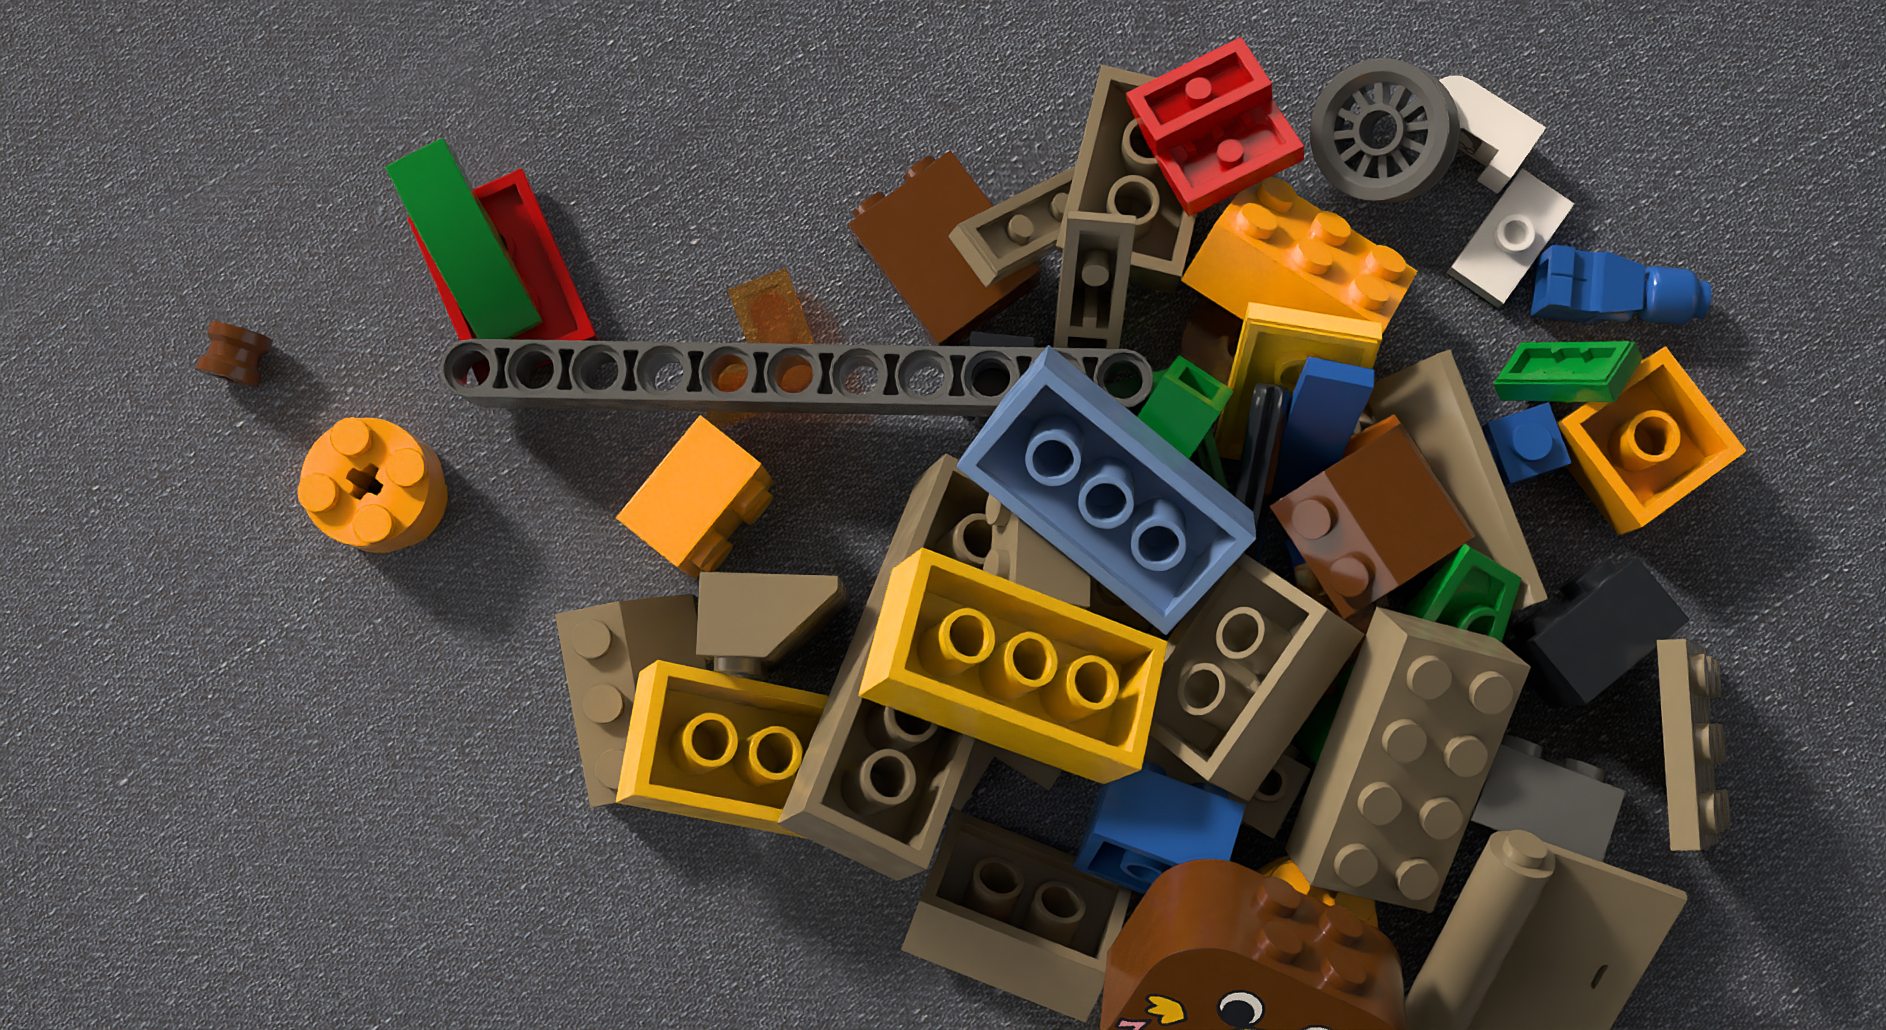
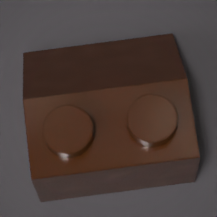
[1270,424,1475,619]

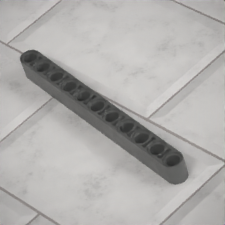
[440,339,1153,417]

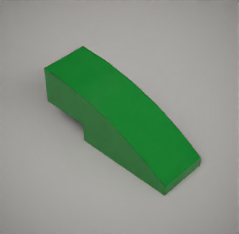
[384,137,544,340]

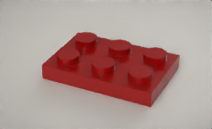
[407,168,600,385]

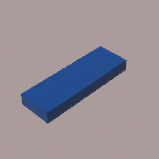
[1272,357,1374,498]

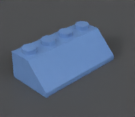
[956,345,1256,635]

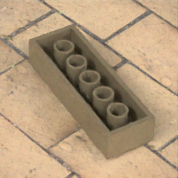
[777,453,992,881]

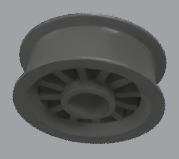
[1310,58,1460,203]

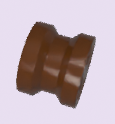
[195,321,273,388]

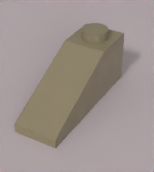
[1053,210,1136,380]

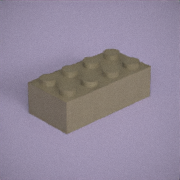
[1285,607,1531,912]

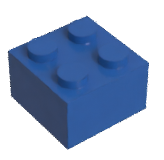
[1073,760,1246,894]

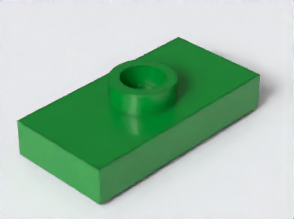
[1493,341,1643,403]

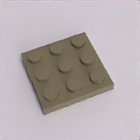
[1657,639,1730,851]

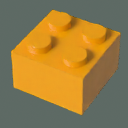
[1557,346,1746,536]
[616,415,774,579]

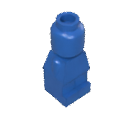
[1530,245,1711,325]

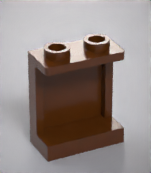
[848,150,1041,346]

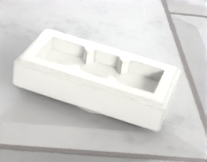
[1447,168,1574,308]

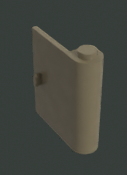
[1405,829,1687,1030]

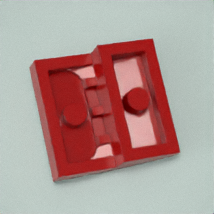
[1126,37,1304,217]

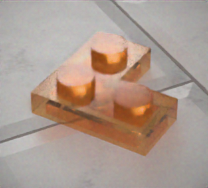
[705,268,815,430]

